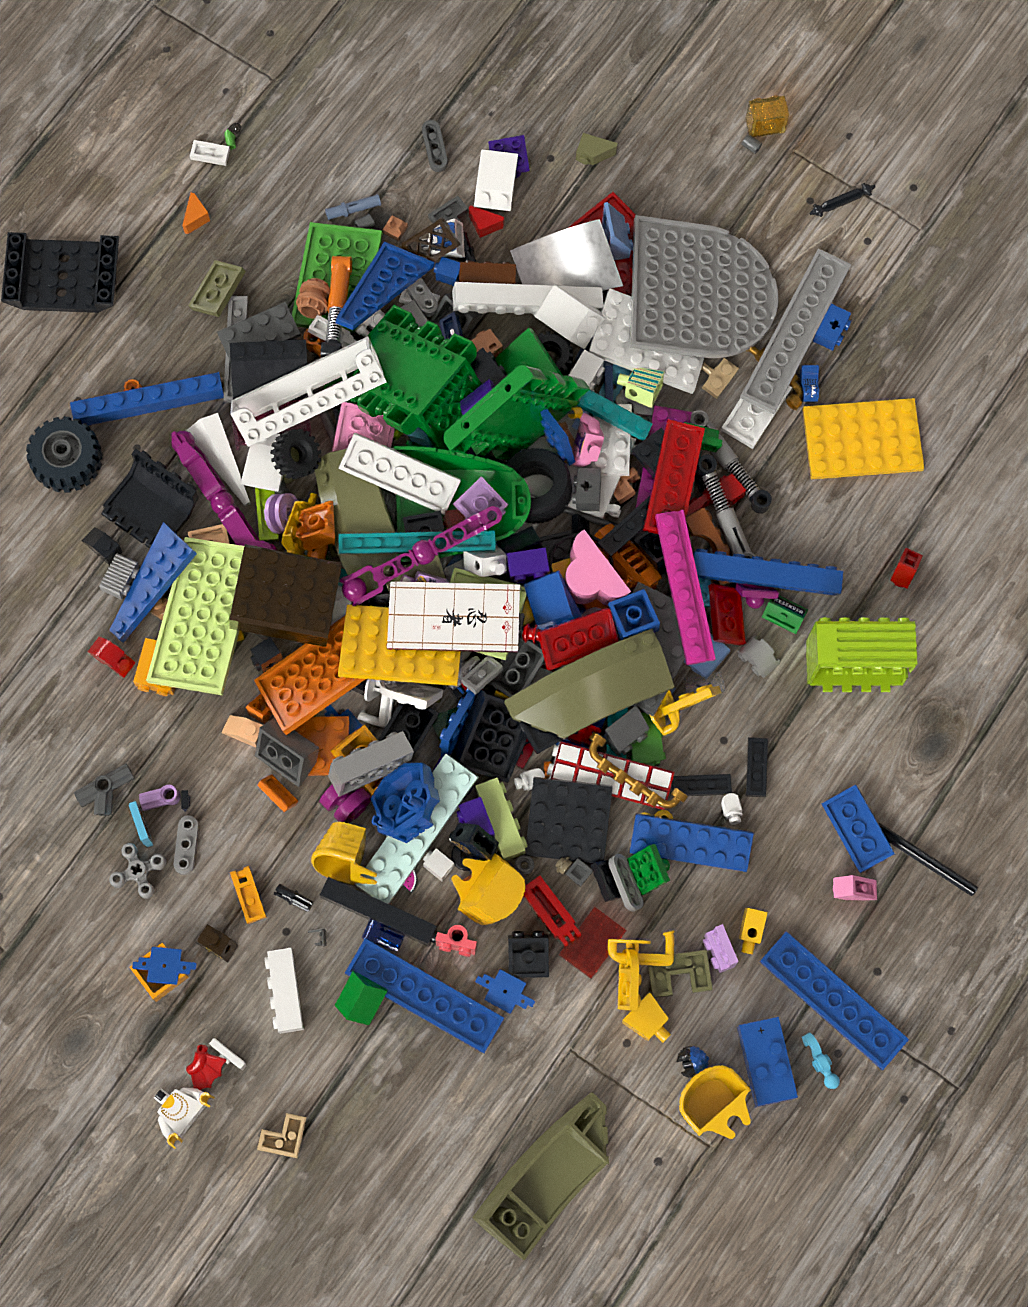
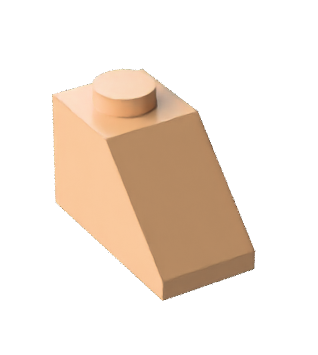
[222,715,263,747]

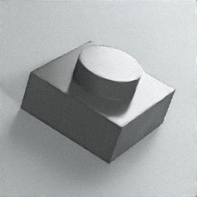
[565,858,593,887]

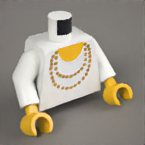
[154,1087,215,1149]

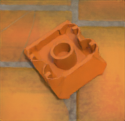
[296,501,335,551]

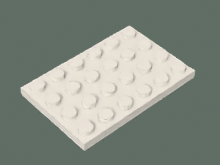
[589,289,704,394]

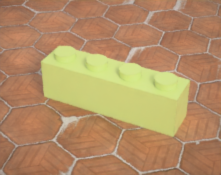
[475,778,528,861]

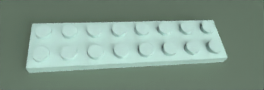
[356,754,479,904]

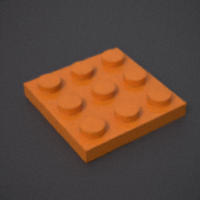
[295,716,349,776]

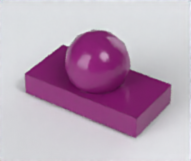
[736,583,779,609]

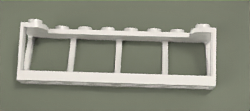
[231,337,387,447]

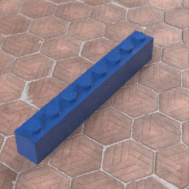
[70,372,224,425]
[693,549,843,596]

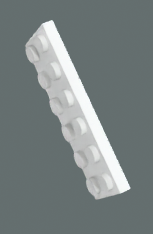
[339,432,461,515]

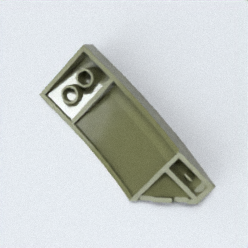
[315,449,401,594]
[504,629,674,739]
[472,1092,609,1260]

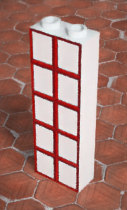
[547,741,675,810]

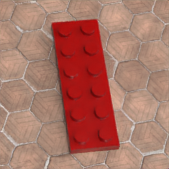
[643,419,705,534]

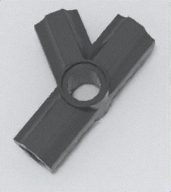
[74,764,135,816]

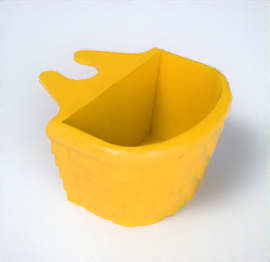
[311,822,377,885]
[452,853,525,925]
[679,1065,751,1139]

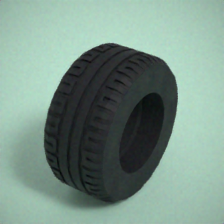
[504,448,572,524]

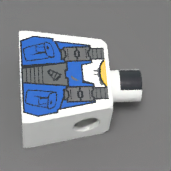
[421,219,465,258]

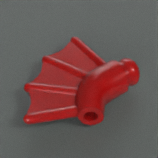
[186,1044,227,1090]

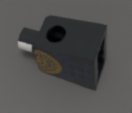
[449,823,499,860]

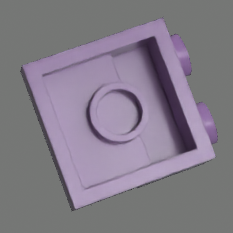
[453,476,508,531]
[703,924,739,973]

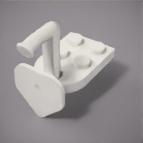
[357,679,443,728]

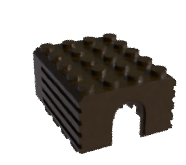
[229,544,342,647]

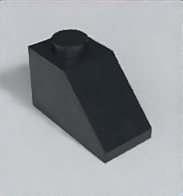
[81,527,123,566]

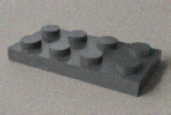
[217,302,301,360]

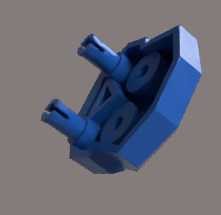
[370,763,440,843]

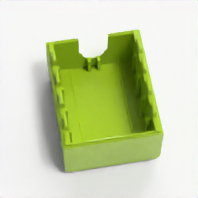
[806,617,918,692]

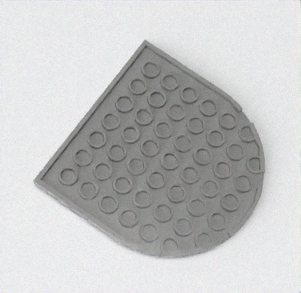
[630,215,778,358]

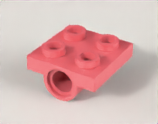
[435,925,477,957]

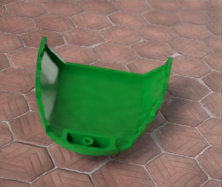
[394,446,531,563]

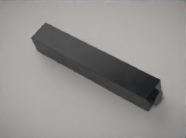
[320,877,437,947]

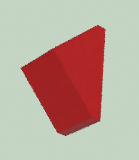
[469,205,505,238]

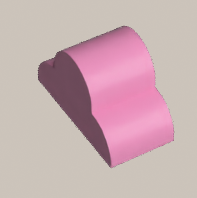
[564,530,631,606]

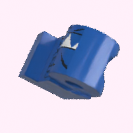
[800,365,819,402]

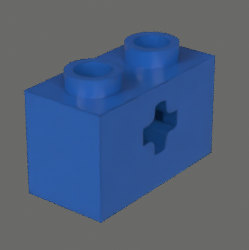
[813,304,852,351]

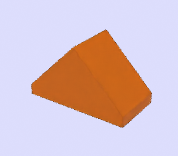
[182,192,210,234]
[246,694,273,724]

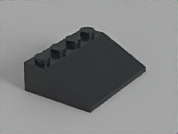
[230,340,309,401]
[451,689,527,783]

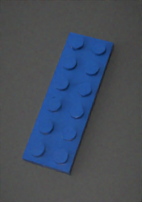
[630,813,754,872]

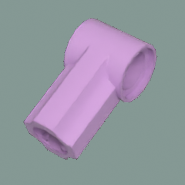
[139,785,181,811]

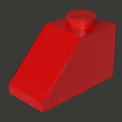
[890,548,923,589]

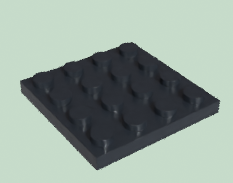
[525,777,613,863]

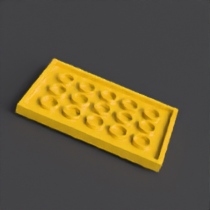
[802,398,924,480]
[338,604,461,686]

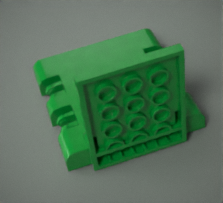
[323,305,482,454]
[444,328,590,460]

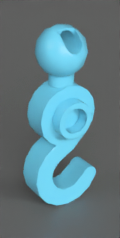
[802,1032,840,1089]

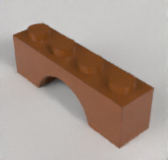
[686,508,731,585]

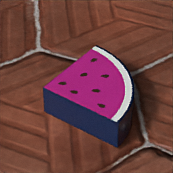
[403,870,417,893]

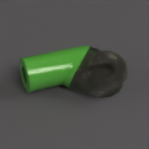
[224,122,242,150]

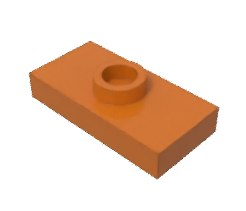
[257,774,298,812]

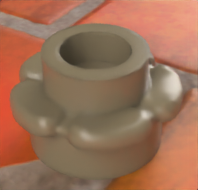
[555,857,573,875]

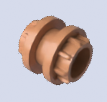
[296,278,330,319]

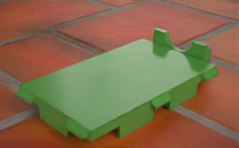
[630,712,666,766]

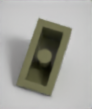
[576,133,618,165]

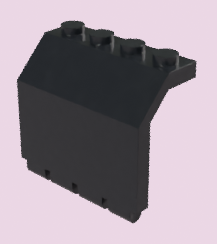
[101,449,199,549]

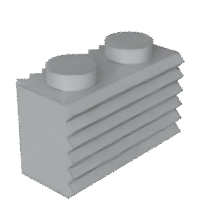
[99,553,140,600]

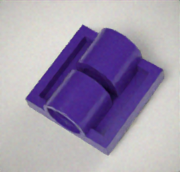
[488,135,530,179]

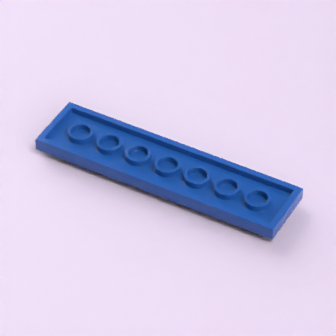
[760,931,909,1070]
[345,938,504,1054]

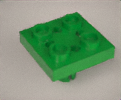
[627,844,670,896]

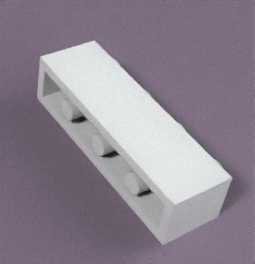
[265,948,304,1034]

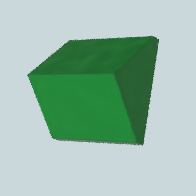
[334,970,388,1025]

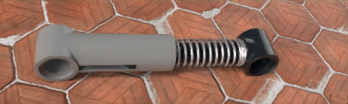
[690,410,772,514]
[696,454,755,559]

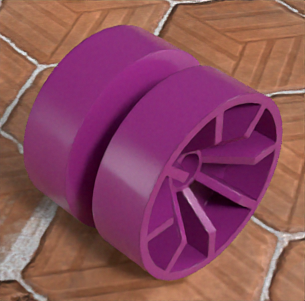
[319,785,372,823]

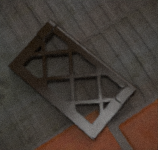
[401,217,461,262]

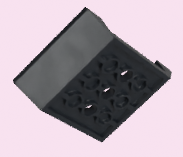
[1,232,119,313]

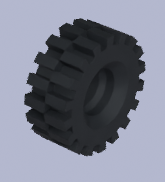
[270,429,321,479]

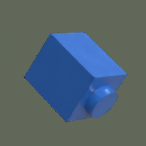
[433,257,460,286]

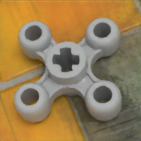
[109,843,166,899]

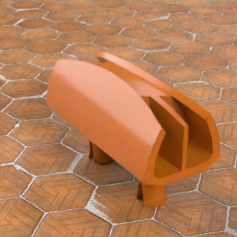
[593,523,662,592]

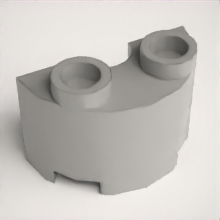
[737,635,780,678]

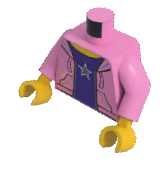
[564,407,604,467]

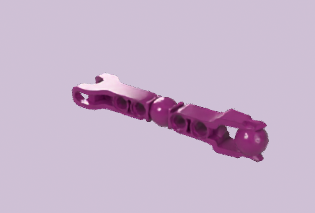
[171,431,277,550]
[339,506,502,606]

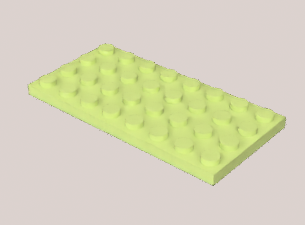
[146,537,244,695]

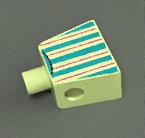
[617,368,664,408]

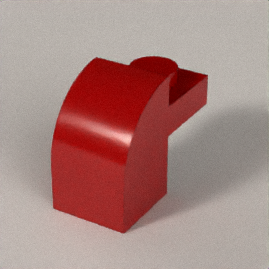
[88,637,136,678]

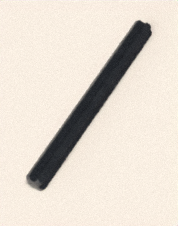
[878,823,978,896]

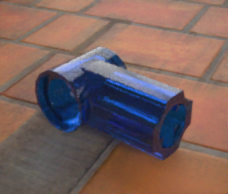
[361,919,404,952]

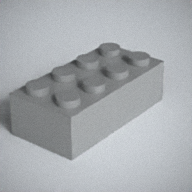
[328,731,414,797]

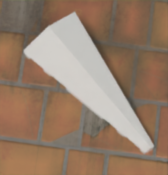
[186,413,250,506]

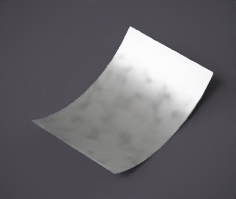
[510,219,623,291]

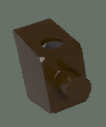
[196,924,238,963]

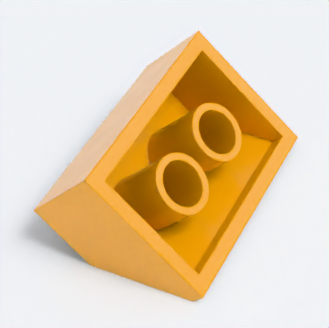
[330,725,387,796]

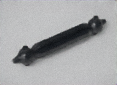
[809,183,875,217]

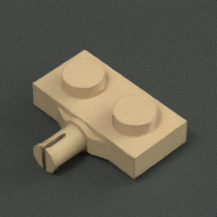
[701,358,739,399]

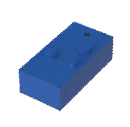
[737,1017,798,1108]

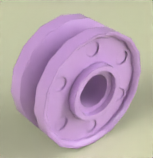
[264,493,298,534]

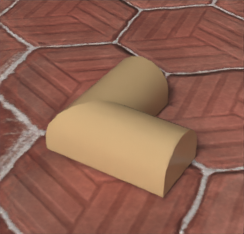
[257,1113,307,1158]

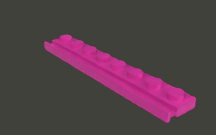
[655,510,716,665]

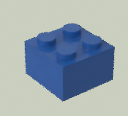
[608,589,660,640]

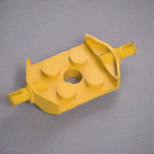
[281,493,318,556]

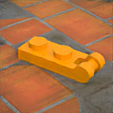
[230,866,267,924]

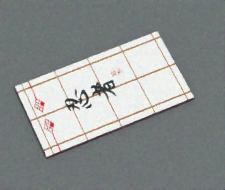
[386,582,521,653]

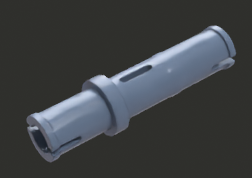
[325,194,381,220]

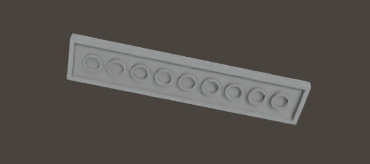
[740,249,851,414]

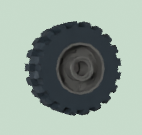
[26,416,103,493]

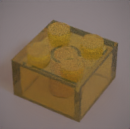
[745,95,789,137]

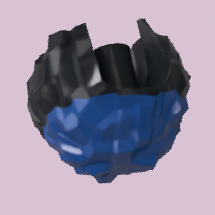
[676,1046,709,1078]

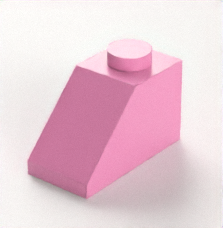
[833,875,877,900]

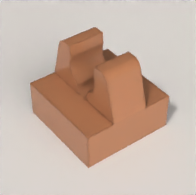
[383,215,408,241]

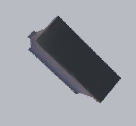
[181,790,190,812]

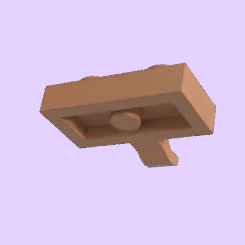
[613,467,640,505]

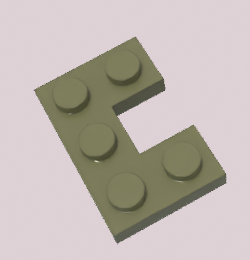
[648,950,713,998]

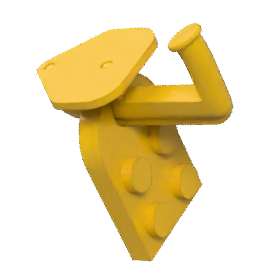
[650,684,722,736]
[608,930,675,1011]

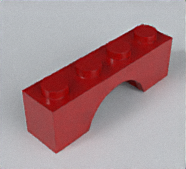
[686,473,746,538]

